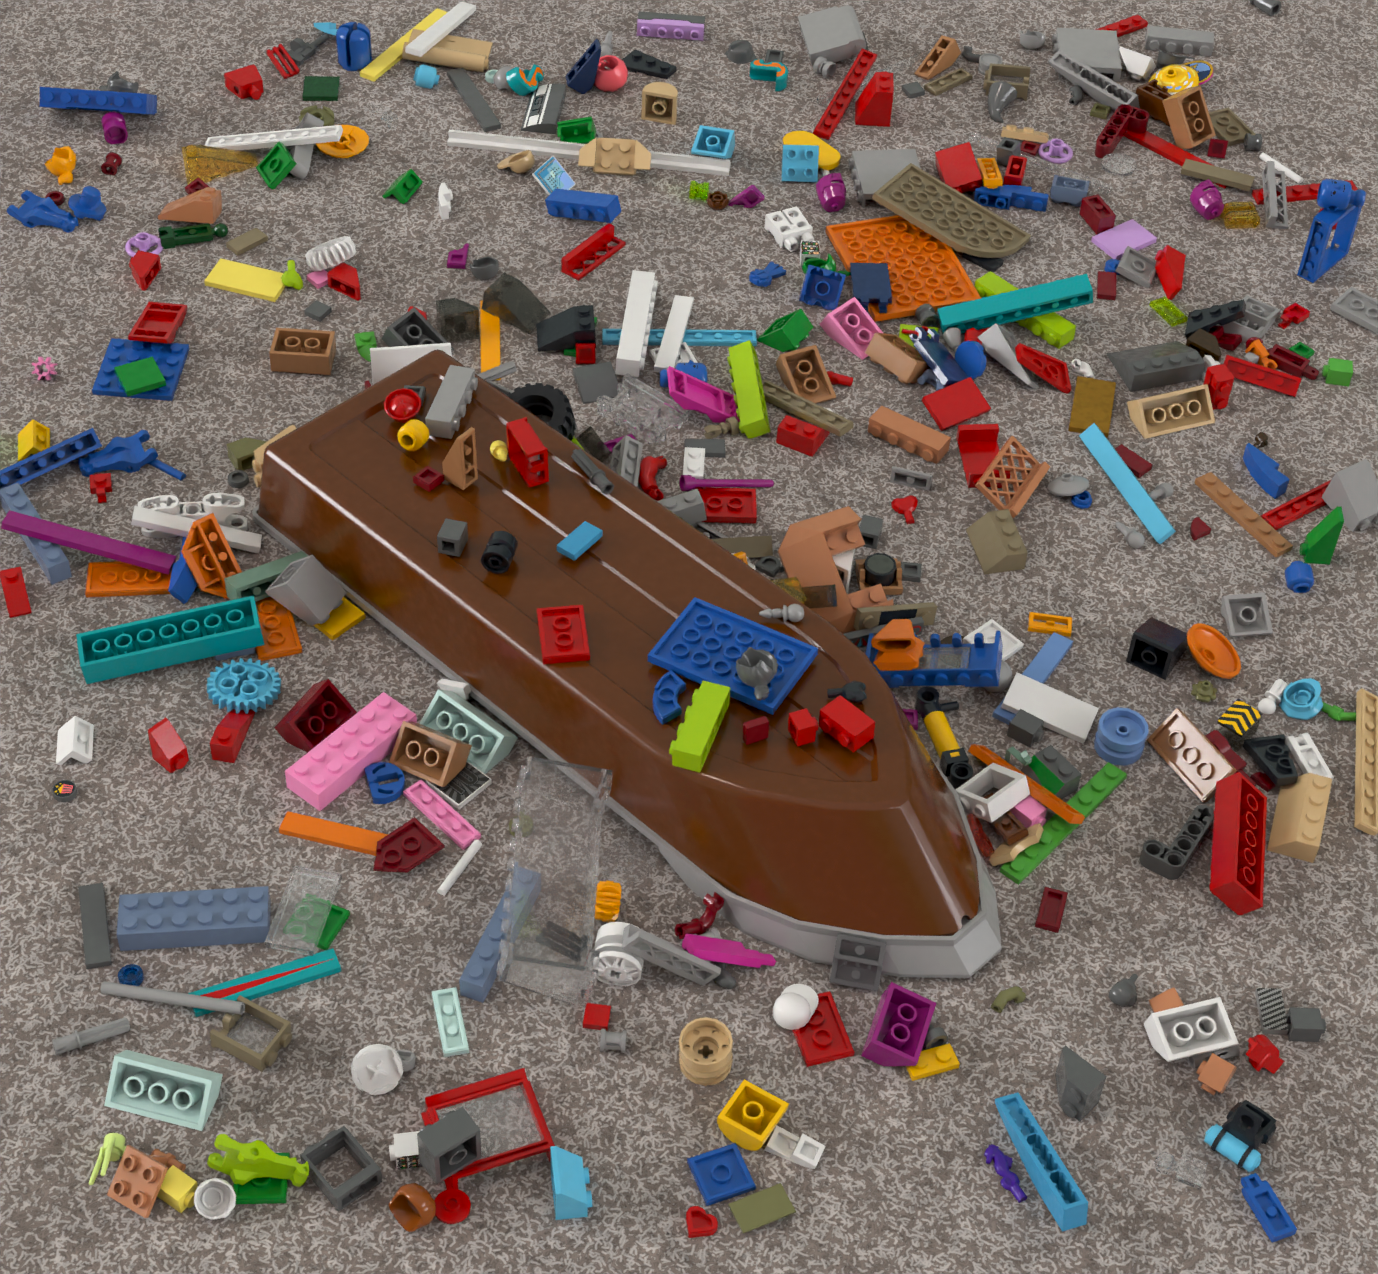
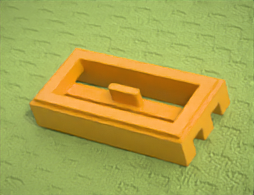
[1028,612,1072,637]

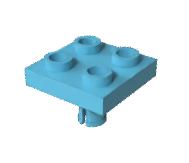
[781,144,819,182]

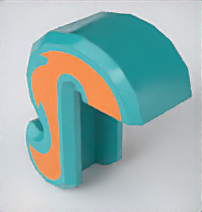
[749,59,788,92]
[506,64,544,96]

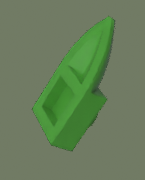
[354,331,377,362]

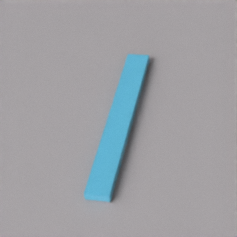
[602,329,757,346]
[1079,423,1176,544]

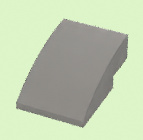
[1223,296,1281,343]

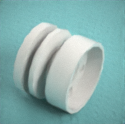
[590,922,644,986]

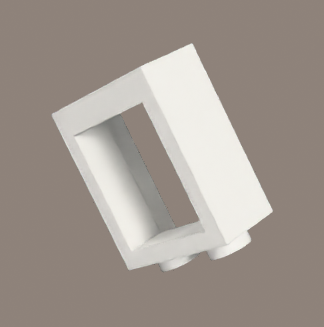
[956,763,1030,823]

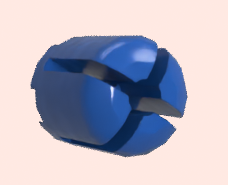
[336,22,372,71]

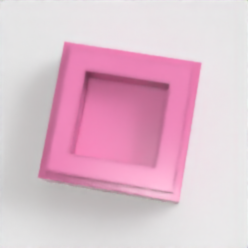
[306,269,328,289]

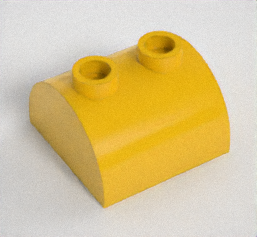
[717,1079,789,1151]

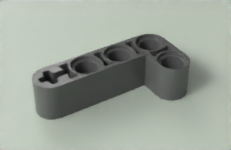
[1139,805,1214,880]

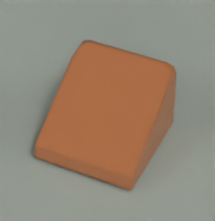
[1149,988,1184,1013]

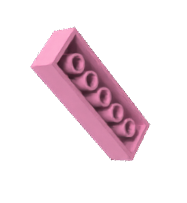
[285,692,417,811]

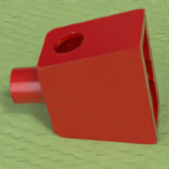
[224,64,264,100]

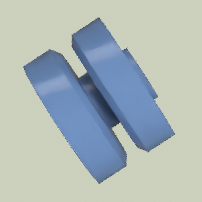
[1094,707,1149,766]

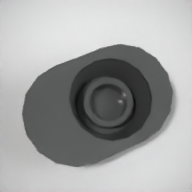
[725,40,757,65]
[1156,49,1195,69]

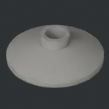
[1048,473,1089,496]

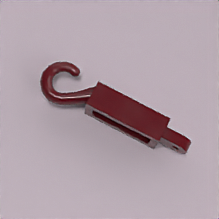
[1246,337,1319,380]

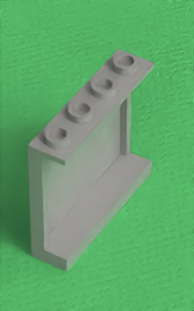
[1052,27,1122,82]
[848,149,921,207]

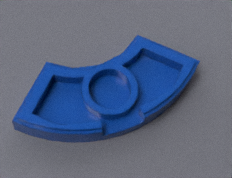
[653,670,686,725]

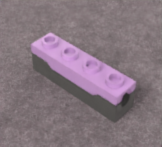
[637,11,705,41]

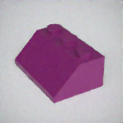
[861,982,936,1067]

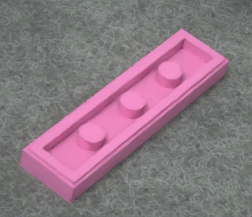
[403,779,481,850]

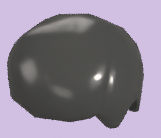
[469,257,499,280]

